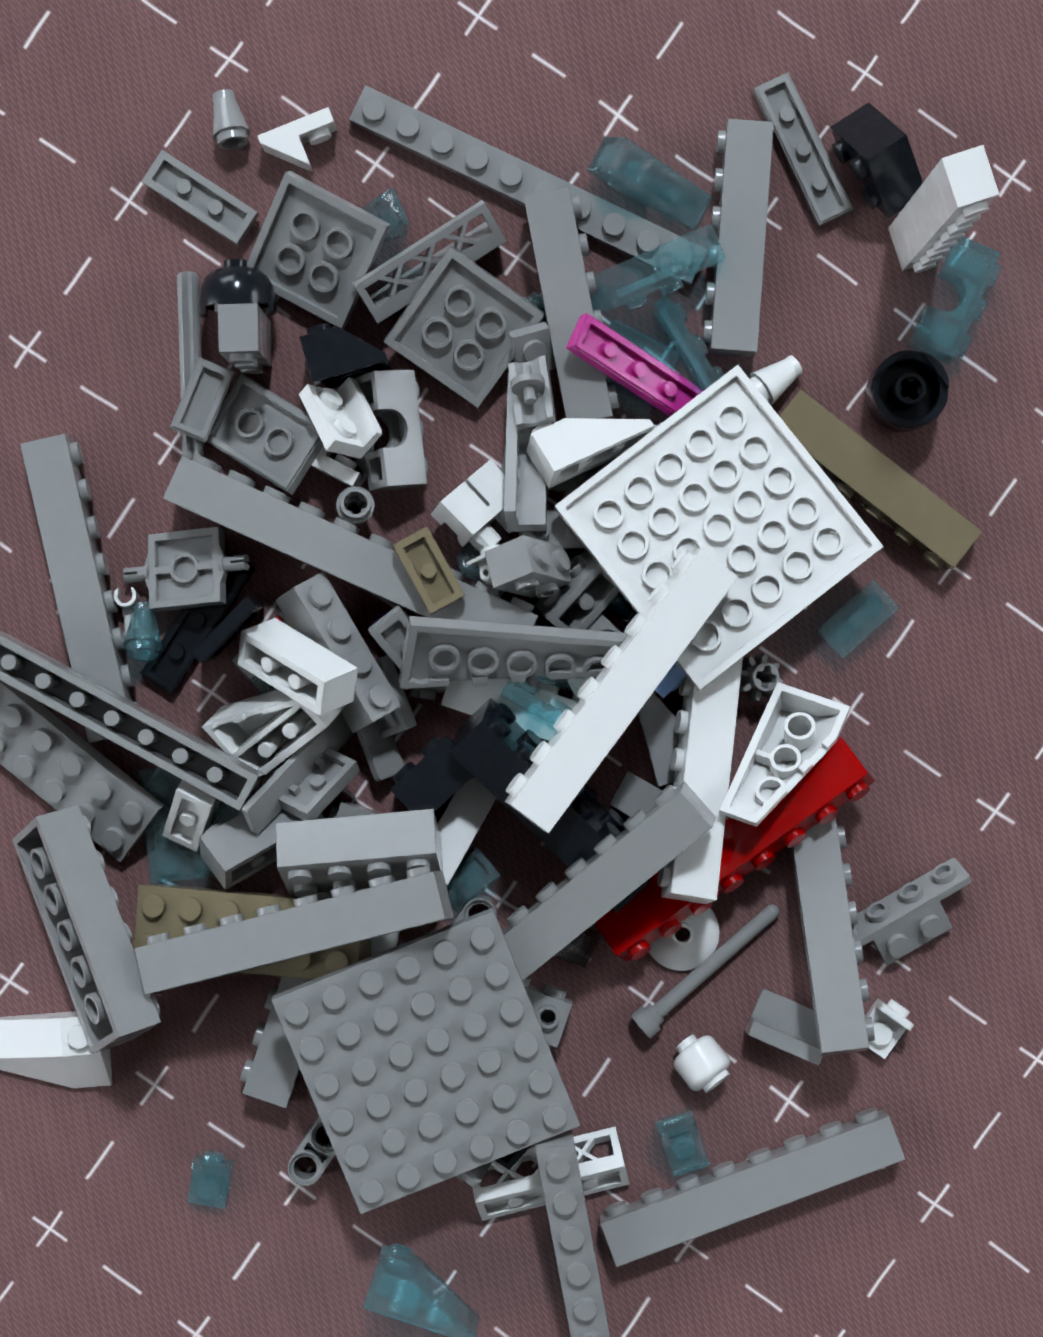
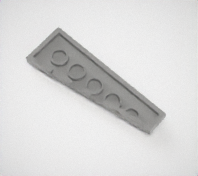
[399,616,628,689]

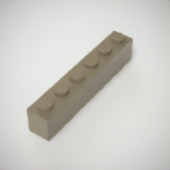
[779,389,982,570]

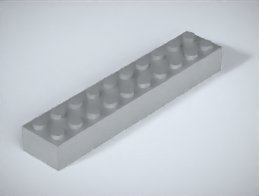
[163,454,538,626]

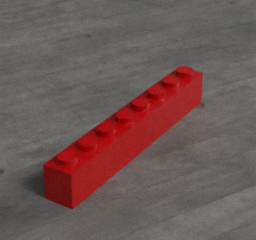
[595,737,875,961]

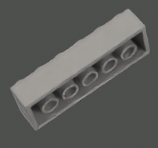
[12,804,161,1054]

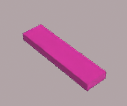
[566,313,704,417]

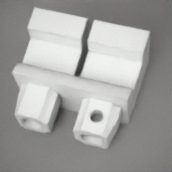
[430,459,511,551]

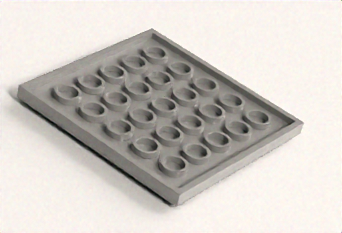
[271,908,580,1214]

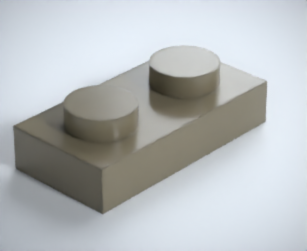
[393,526,465,615]

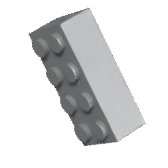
[276,809,443,898]

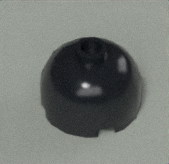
[199,259,276,318]

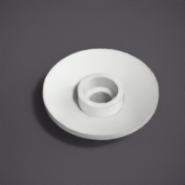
[649,908,720,971]

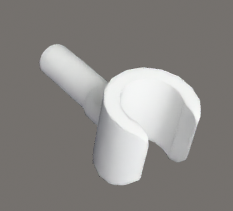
[114,587,140,641]

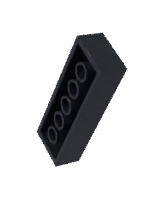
[449,697,651,913]

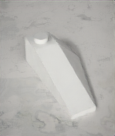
[0,1011,113,1088]

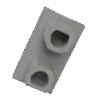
[508,355,556,431]

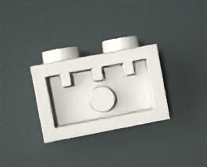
[299,377,382,459]

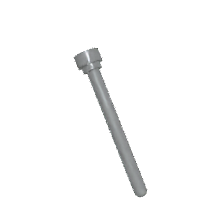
[630,904,780,1039]

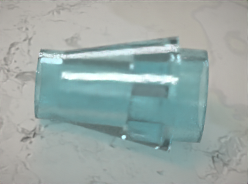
[123,602,162,661]

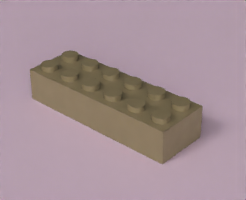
[133,884,372,979]

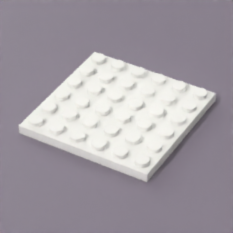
[554,365,884,691]

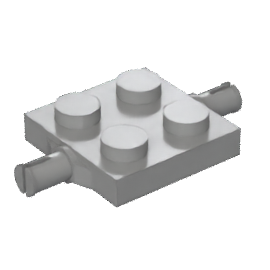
[123,526,250,612]

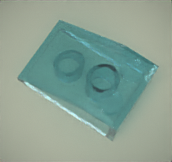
[363,1243,479,1337]

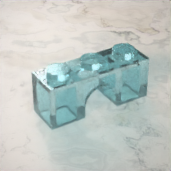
[907,237,1002,364]

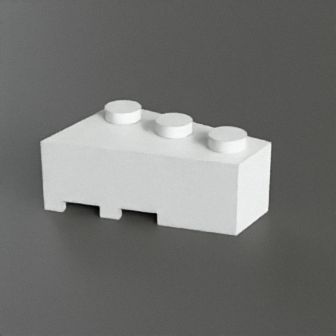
[202,690,345,775]

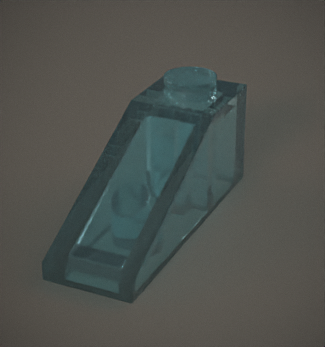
[587,137,712,230]

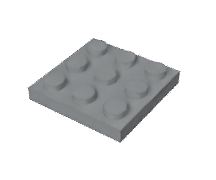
[247,171,391,329]
[384,246,545,408]

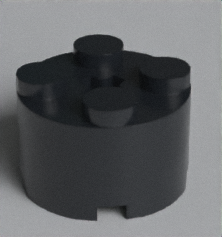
[865,350,949,433]

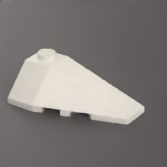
[719,682,850,827]

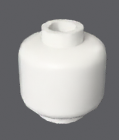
[674,1034,730,1093]

